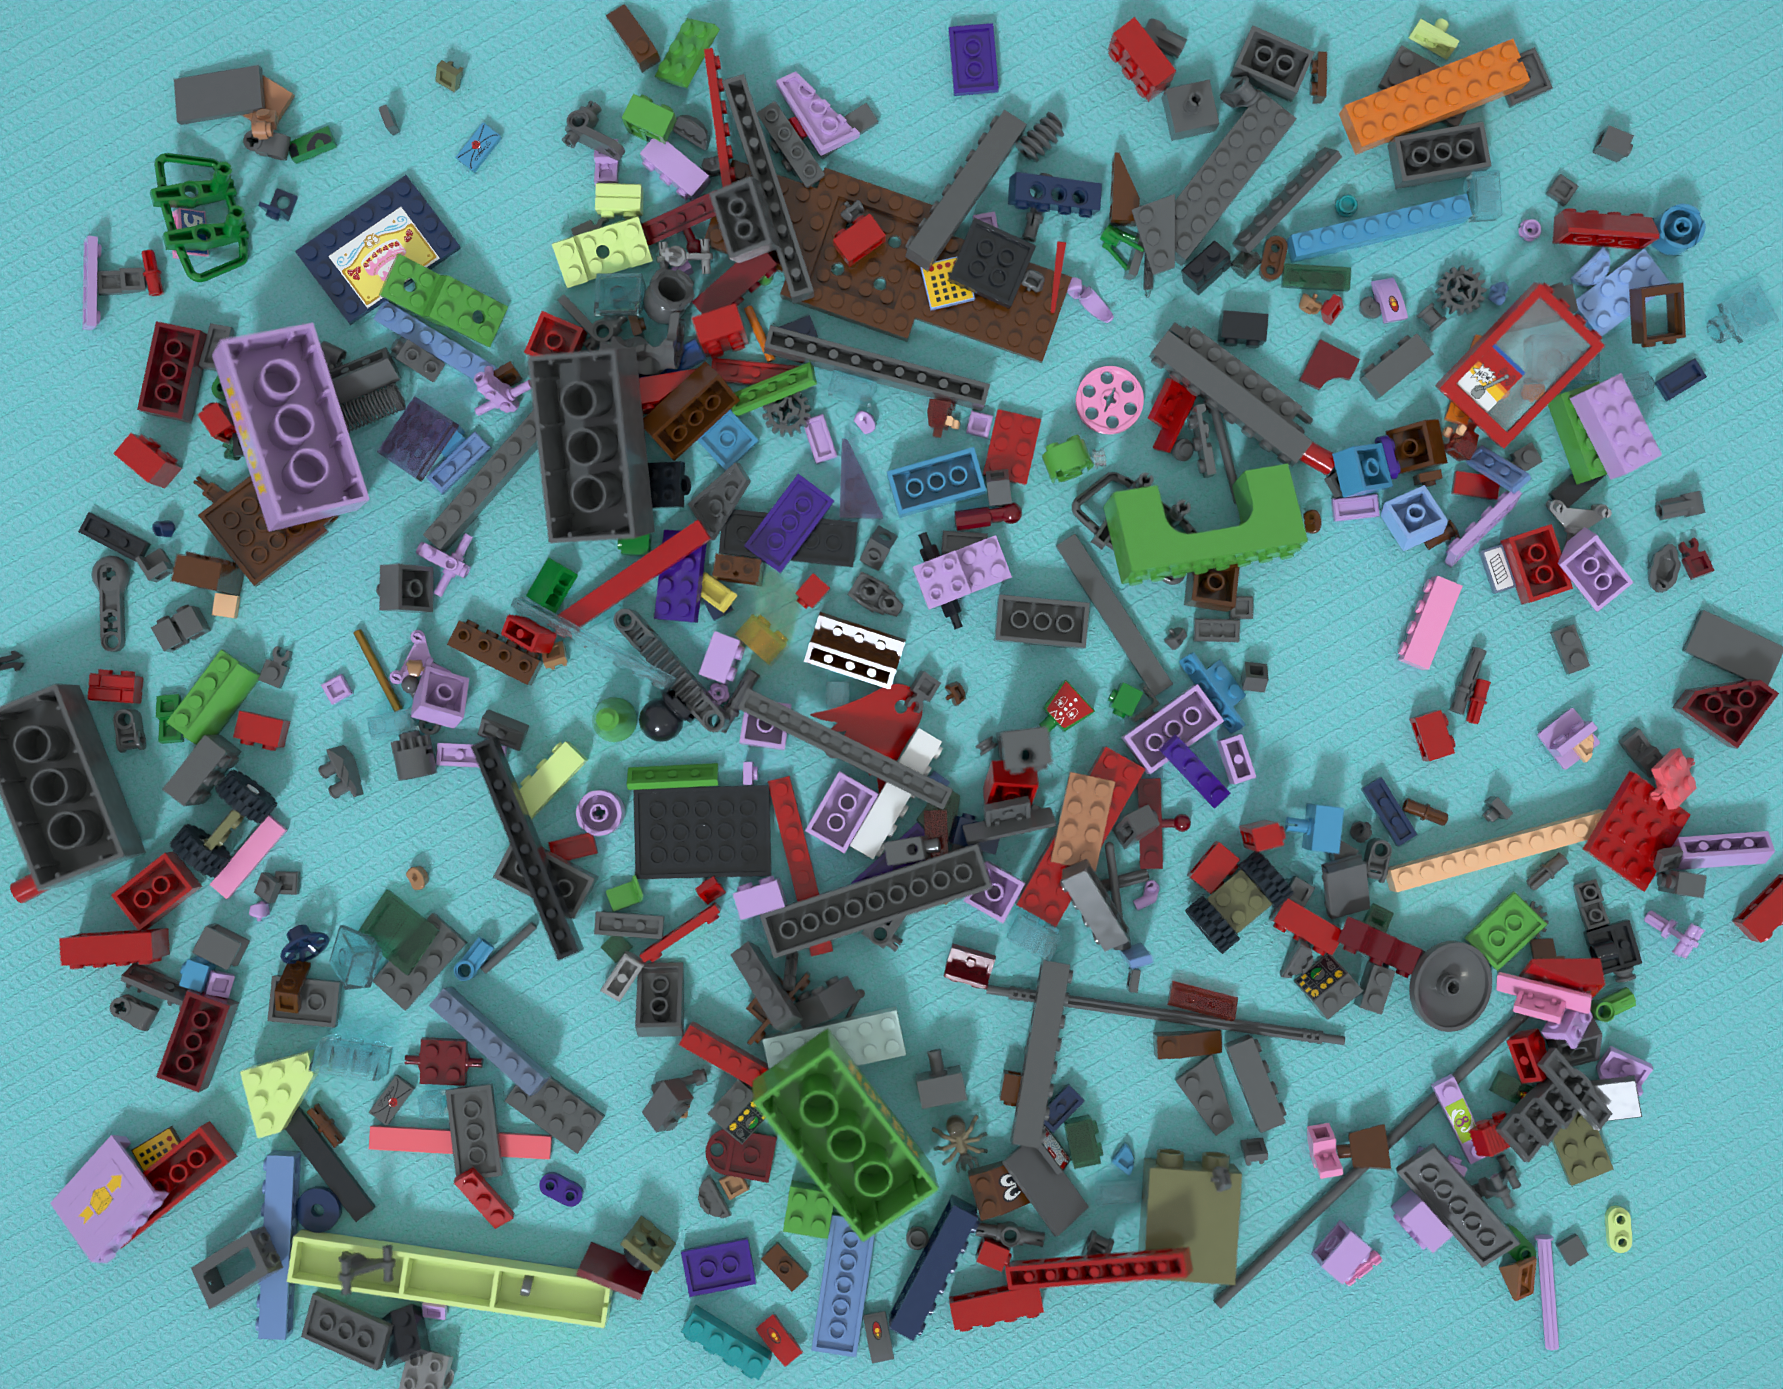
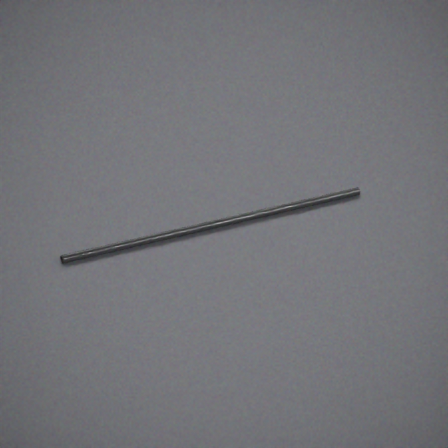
[1213,1013,1530,1309]

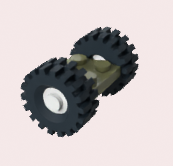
[169,770,278,878]
[1185,851,1294,954]

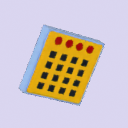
[920,257,975,311]

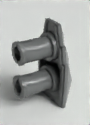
[847,571,903,617]
[318,745,364,799]

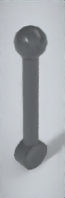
[845,989,865,1018]

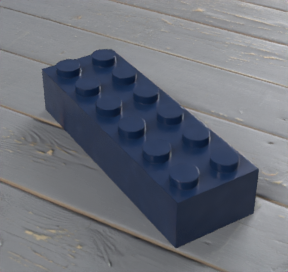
[889,1194,980,1341]

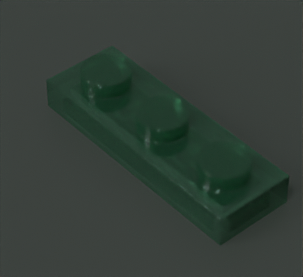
[1281,263,1351,292]

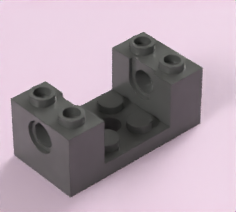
[996,727,1053,774]

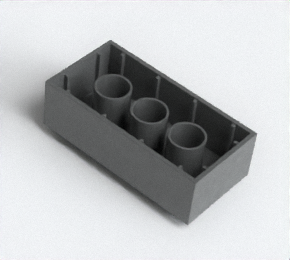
[528,348,655,543]
[0,684,146,891]

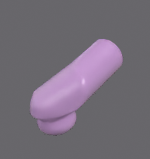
[1133,880,1159,911]

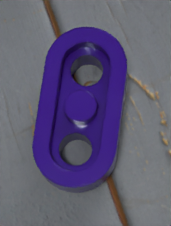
[1375,435,1401,480]
[539,1172,584,1207]

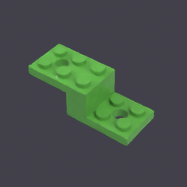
[379,254,508,348]

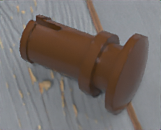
[1423,519,1460,550]

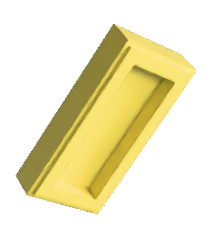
[701,572,738,613]

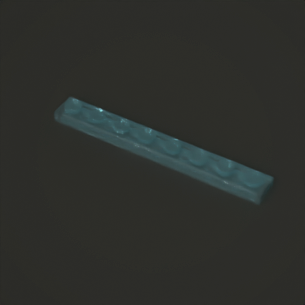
[511,597,677,689]

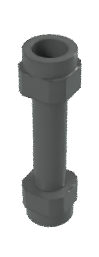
[652,1069,708,1094]

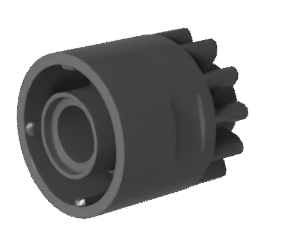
[390,731,438,781]

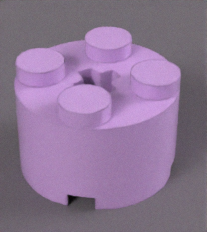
[576,790,625,836]

